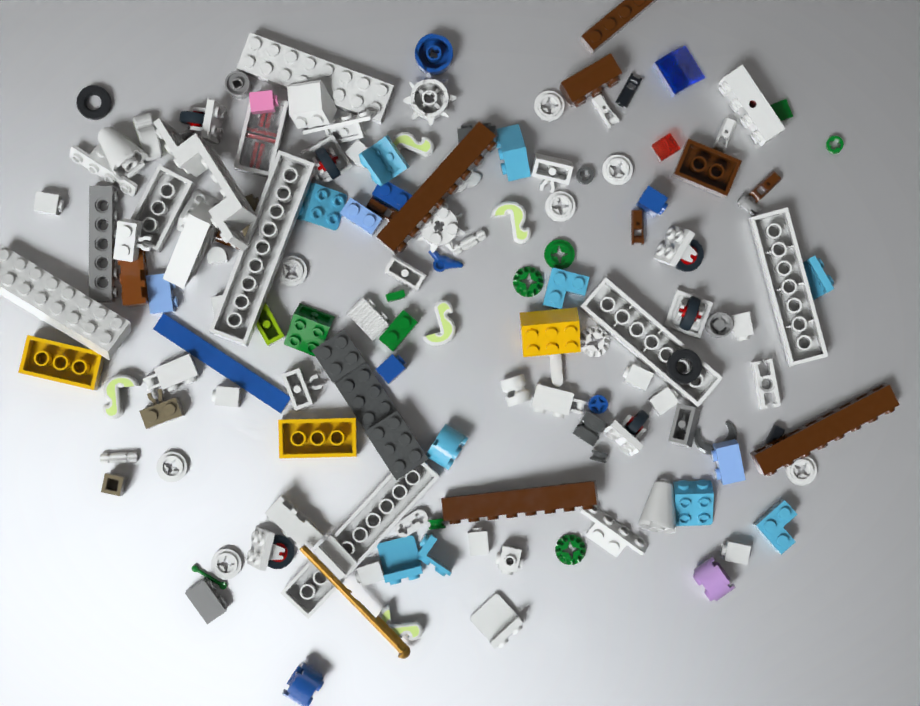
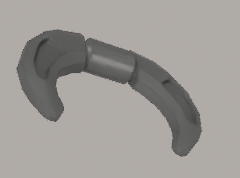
[694,421,737,455]

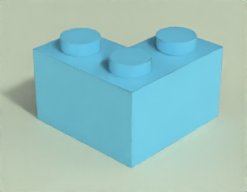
[496,124,531,182]
[542,267,590,309]
[753,499,798,555]

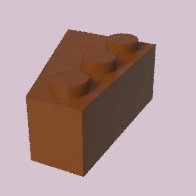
[117,248,149,307]

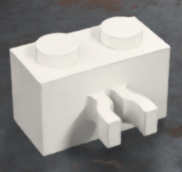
[531,153,573,193]
[113,219,153,262]
[281,368,322,411]

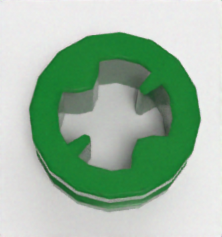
[826,136,844,154]
[428,518,446,530]

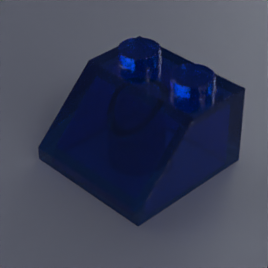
[653,46,705,98]

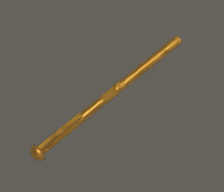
[299,544,410,659]

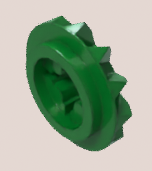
[544,239,575,270]
[513,266,543,297]
[555,534,586,565]

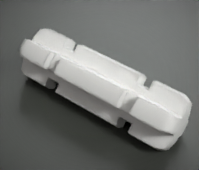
[452,230,487,255]
[100,452,138,464]

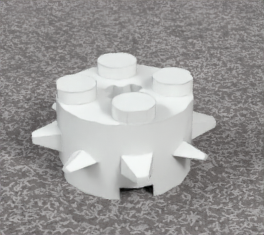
[403,73,456,126]
[416,202,465,253]

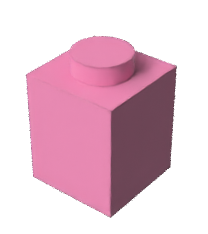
[249,90,279,115]

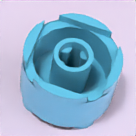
[426,424,468,470]

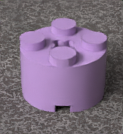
[693,556,736,601]

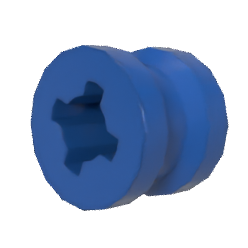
[588,395,608,414]

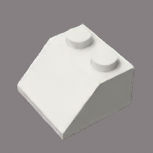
[287,80,337,129]

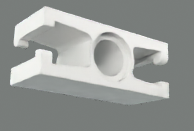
[751,359,781,409]

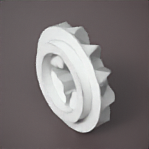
[534,91,565,122]
[602,155,633,186]
[545,191,576,222]
[276,256,307,286]
[580,327,610,357]
[156,452,188,482]
[786,456,817,486]
[211,548,242,580]

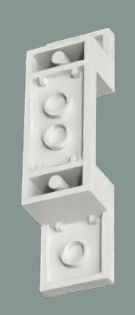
[153,118,258,251]

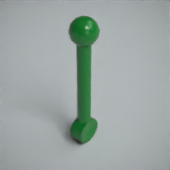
[191,565,227,590]

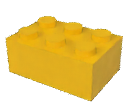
[519,307,581,357]

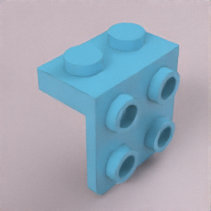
[359,135,410,186]
[297,183,347,230]
[803,256,834,300]
[673,480,714,526]
[418,532,452,576]
[377,535,423,585]

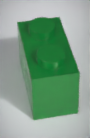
[379,310,418,352]

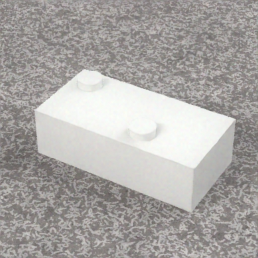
[130,165,196,252]
[163,201,215,289]

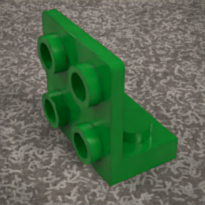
[284,303,335,357]

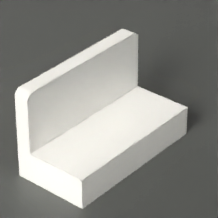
[313,535,357,580]

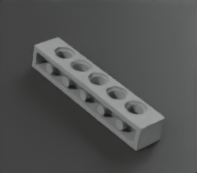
[89,186,119,302]

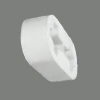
[395,509,428,537]

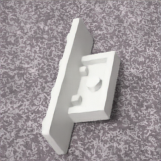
[302,109,377,143]
[69,143,138,197]
[580,505,648,558]

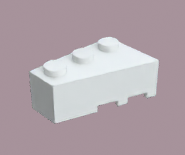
[265,495,324,549]

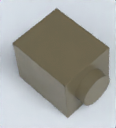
[101,473,127,496]

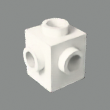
[495,545,524,575]

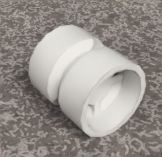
[500,374,532,407]

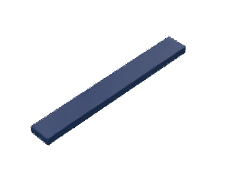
[153,313,290,413]

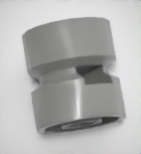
[225,71,252,100]
[705,312,733,338]

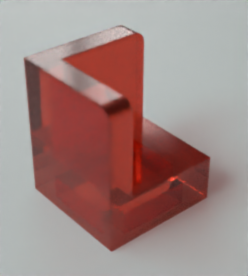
[651,133,681,163]

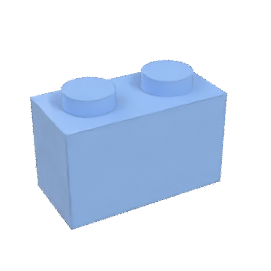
[340,197,383,236]
[146,273,178,315]
[711,439,746,485]

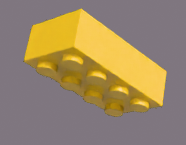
[18,335,105,390]
[278,418,358,458]

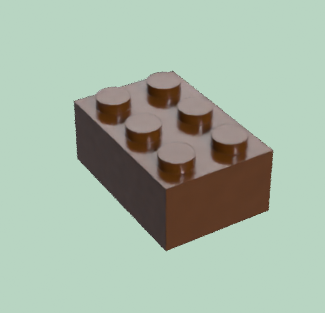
[559,53,622,108]
[671,139,742,198]

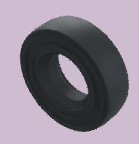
[76,85,112,120]
[667,349,702,384]

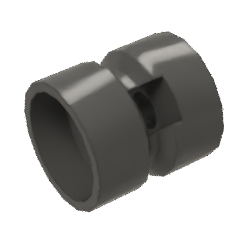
[573,411,608,447]

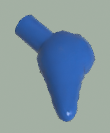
[428,250,464,272]

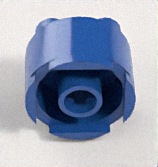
[415,34,453,76]
[282,662,324,706]

